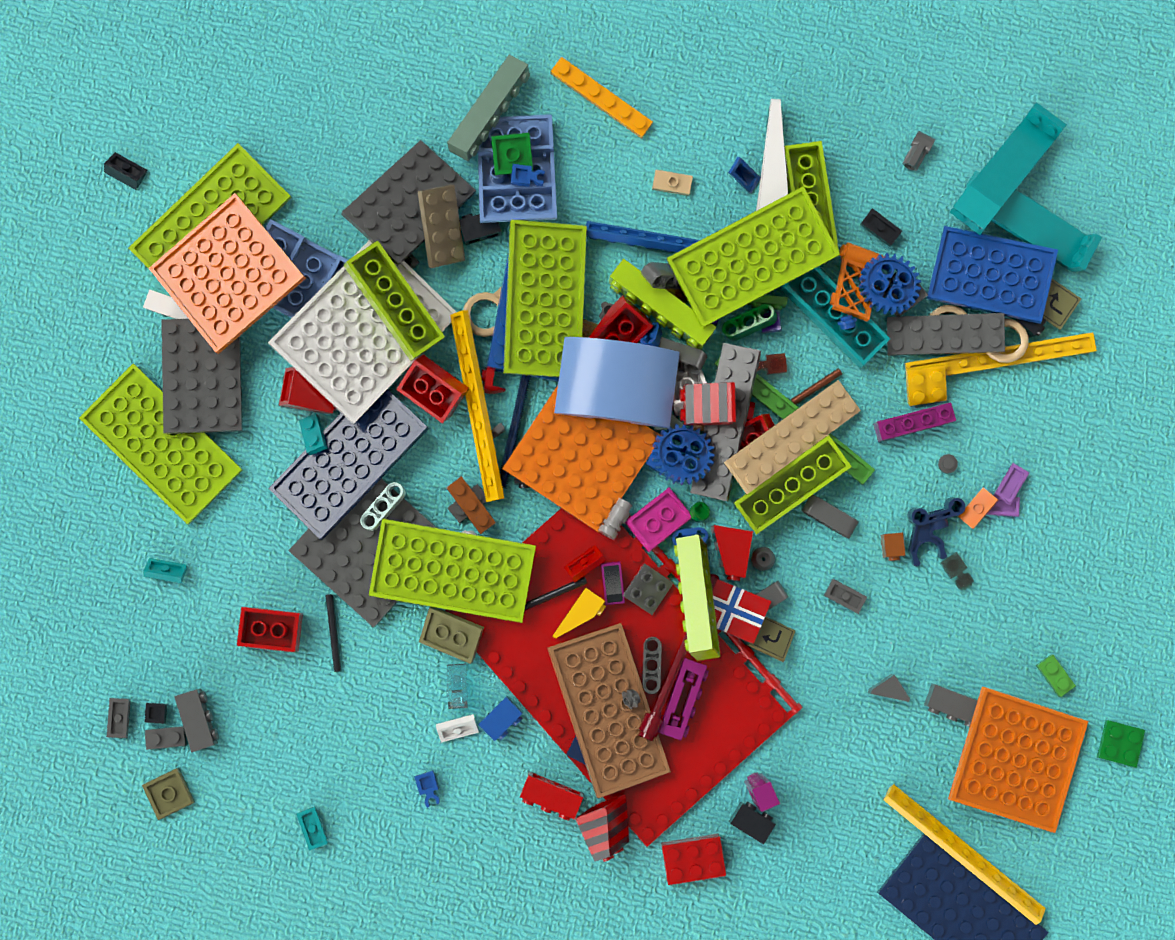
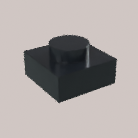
[144,702,167,724]

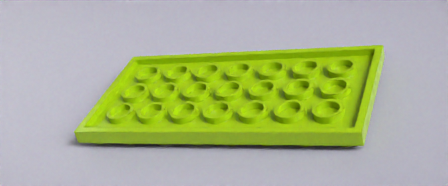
[128,143,292,269]
[666,186,840,327]
[503,219,587,377]
[79,363,243,525]
[369,519,536,623]

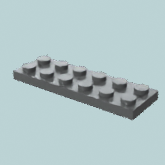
[887,313,1005,356]

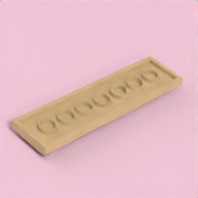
[724,380,861,494]

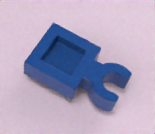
[510,164,545,187]
[414,770,440,807]

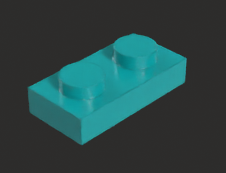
[299,413,327,455]
[143,558,187,583]
[296,806,329,851]

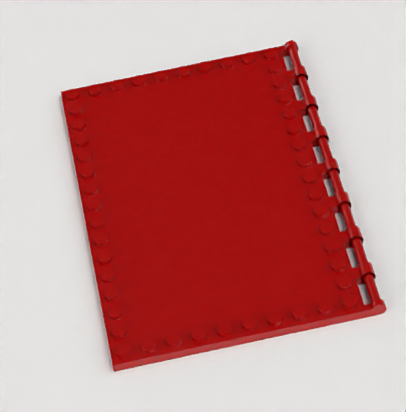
[445,508,803,847]

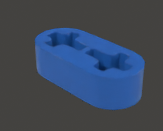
[640,322,662,347]
[671,527,708,545]

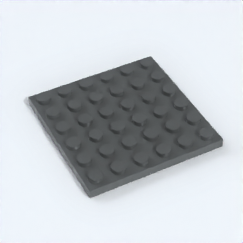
[288,479,437,628]

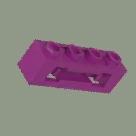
[873,402,956,442]
[659,658,709,740]
[744,772,780,812]

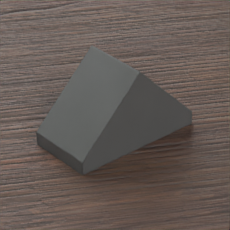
[868,674,910,702]

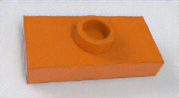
[958,488,999,529]

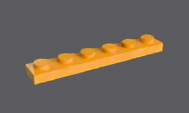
[550,57,653,139]

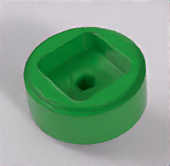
[690,502,710,522]

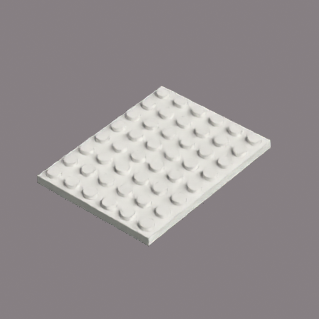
[268,240,456,424]

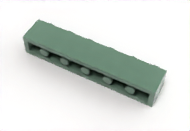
[447,55,530,162]

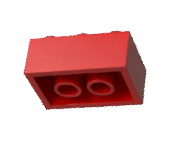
[396,354,469,424]
[237,607,303,652]
[520,771,583,821]
[661,833,726,885]

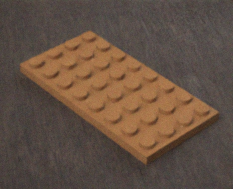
[547,623,671,798]

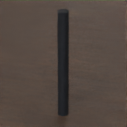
[524,576,587,611]
[325,594,342,672]

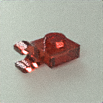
[757,353,787,375]

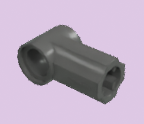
[902,131,936,171]

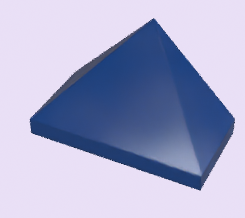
[728,157,761,193]

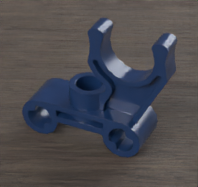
[907,497,966,566]

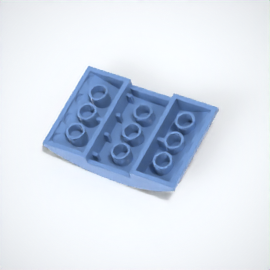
[478,115,557,223]
[265,219,347,318]
[554,337,680,429]

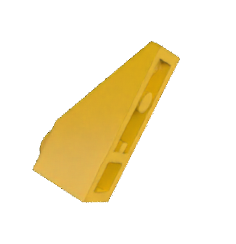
[553,588,606,638]

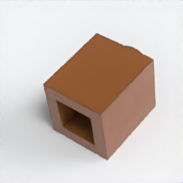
[880,532,905,561]

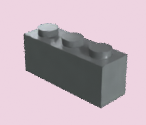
[924,684,977,727]
[174,688,219,753]

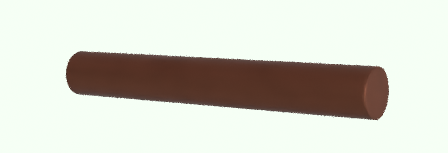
[791,368,842,405]

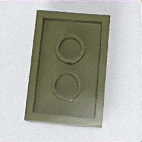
[419,607,484,664]

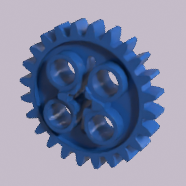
[858,253,921,315]
[651,424,715,485]

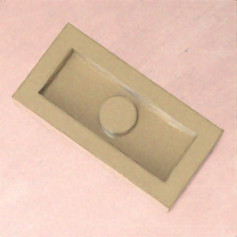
[652,170,693,196]

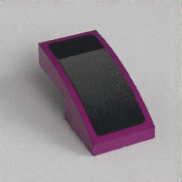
[601,561,625,605]

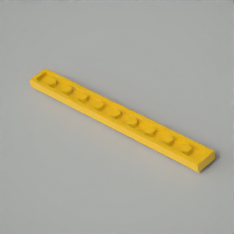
[450,310,504,502]
[905,332,1097,376]
[883,784,1046,925]

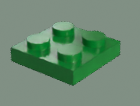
[491,133,533,176]
[1097,720,1145,768]

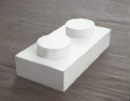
[436,714,479,742]

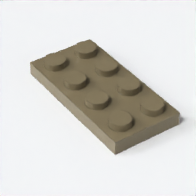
[418,184,465,268]

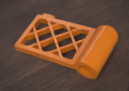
[830,242,883,321]

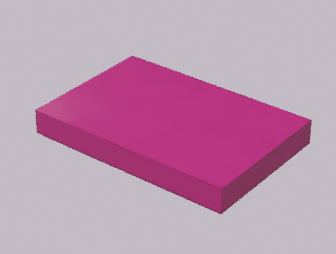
[625,487,692,552]

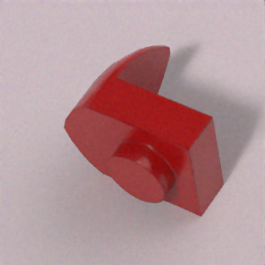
[481,366,506,394]

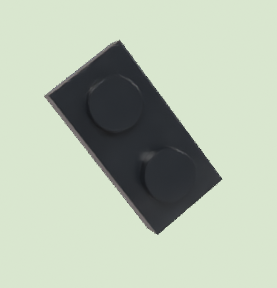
[860,208,902,247]

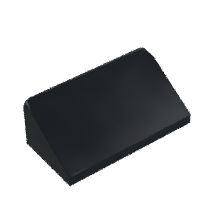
[104,152,148,190]

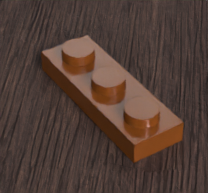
[446,476,496,534]

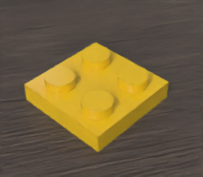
[905,363,947,406]

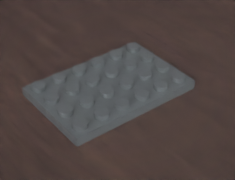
[341,140,476,266]
[161,319,243,434]

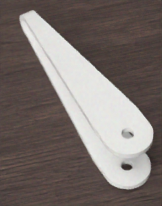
[756,99,788,211]

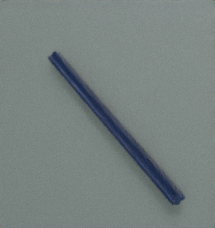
[500,375,531,489]

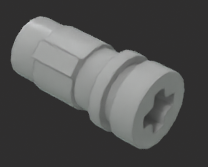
[598,498,632,540]

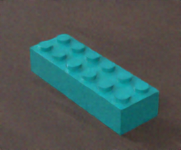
[779,267,890,368]

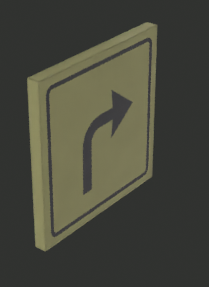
[1043,279,1081,330]
[748,616,796,662]

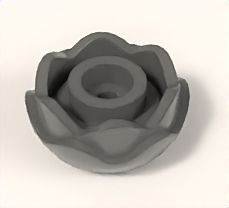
[751,547,775,571]

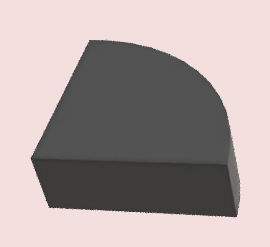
[491,423,505,439]

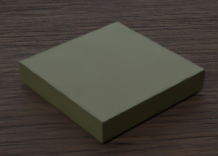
[142,767,195,820]

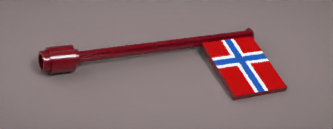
[638,574,771,742]

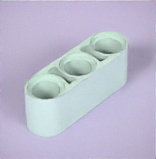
[360,482,406,531]

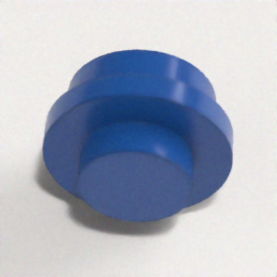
[837,315,857,330]

